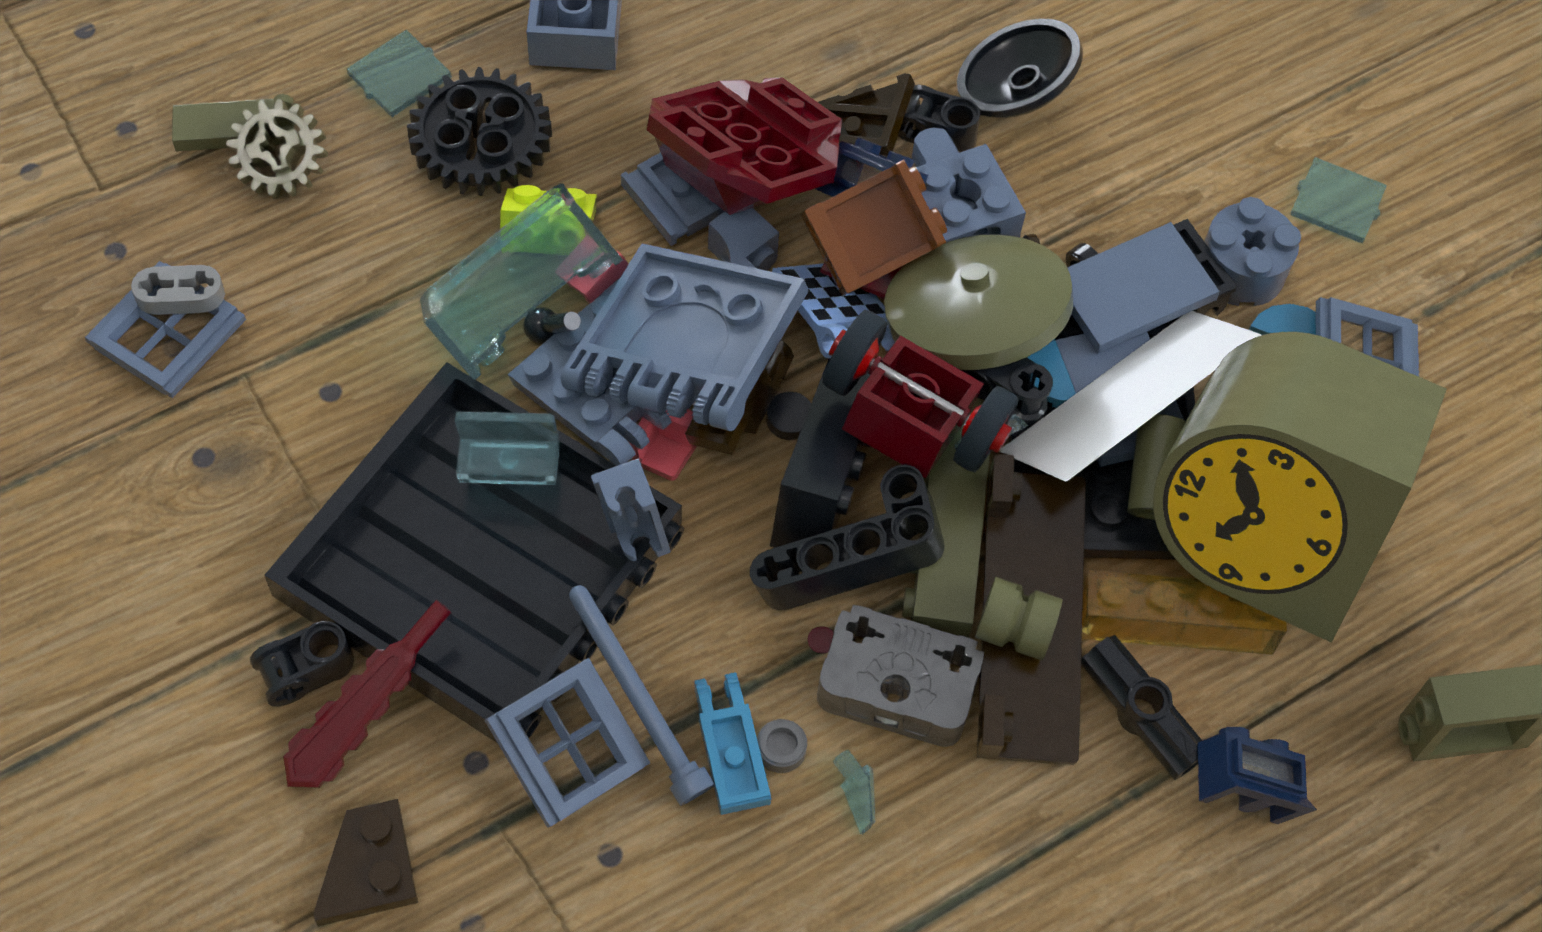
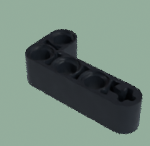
[750,464,945,611]

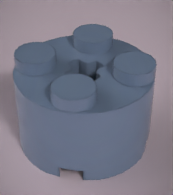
[1204,197,1301,306]

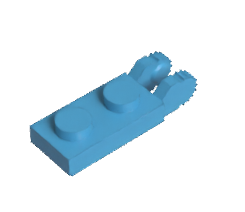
[694,672,771,815]

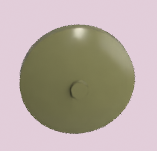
[884,235,1074,370]

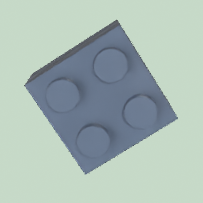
[527,0,622,70]

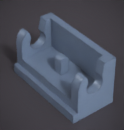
[591,458,671,561]

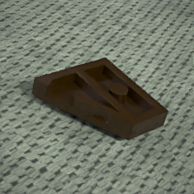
[818,73,915,156]
[314,799,418,926]

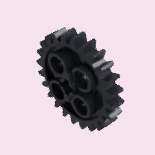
[407,67,552,196]

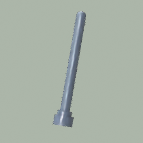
[569,585,715,806]

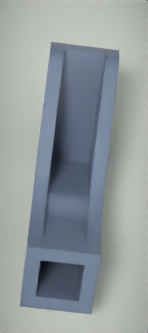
[708,208,779,271]

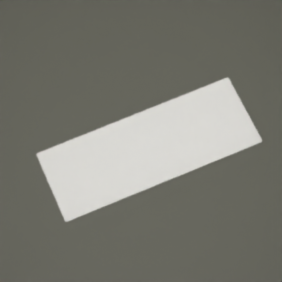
[1000,311,1261,482]

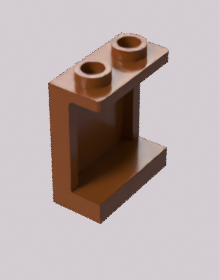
[801,160,947,297]

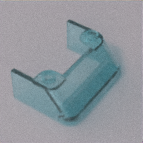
[420,183,623,380]

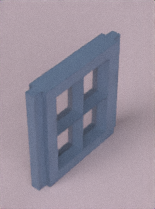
[85,261,246,398]
[1316,297,1419,377]
[484,658,650,828]

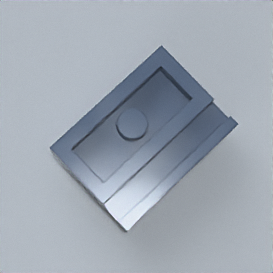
[621,152,724,246]

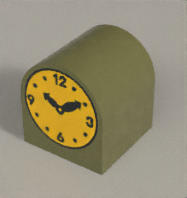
[1153,332,1447,643]

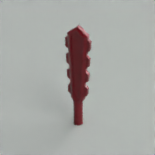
[283,600,452,788]

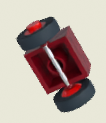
[822,310,1019,479]

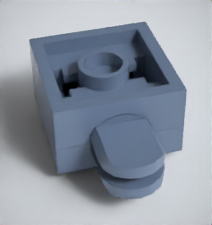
[912,128,1026,242]

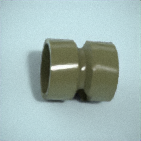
[975,576,1063,661]

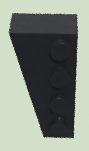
[770,358,870,548]

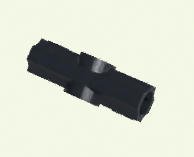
[1081,634,1202,780]

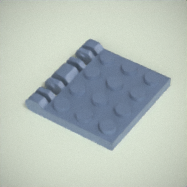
[561,243,808,431]
[508,278,701,466]

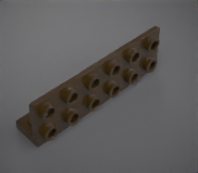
[977,454,1086,765]

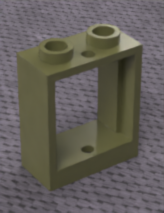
[1398,664,1542,762]

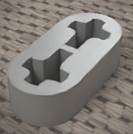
[131,265,225,315]

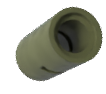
[1127,414,1186,520]

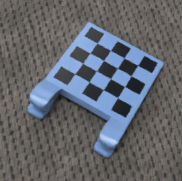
[772,263,895,358]

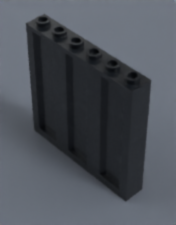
[264,362,684,743]

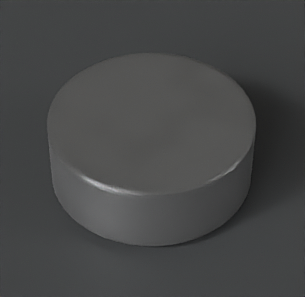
[757,719,807,773]

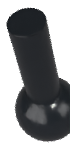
[523,307,581,344]

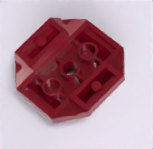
[646,77,842,215]

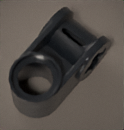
[898,84,980,153]
[961,357,1053,424]
[250,621,354,707]

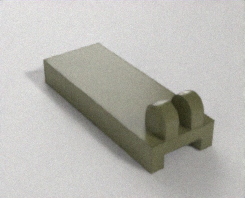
[172,94,295,152]

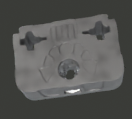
[817,605,984,747]

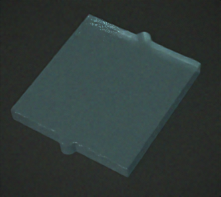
[347,30,452,117]
[1290,157,1387,244]

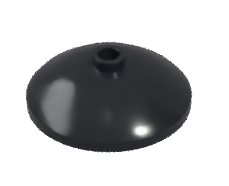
[957,18,1083,118]

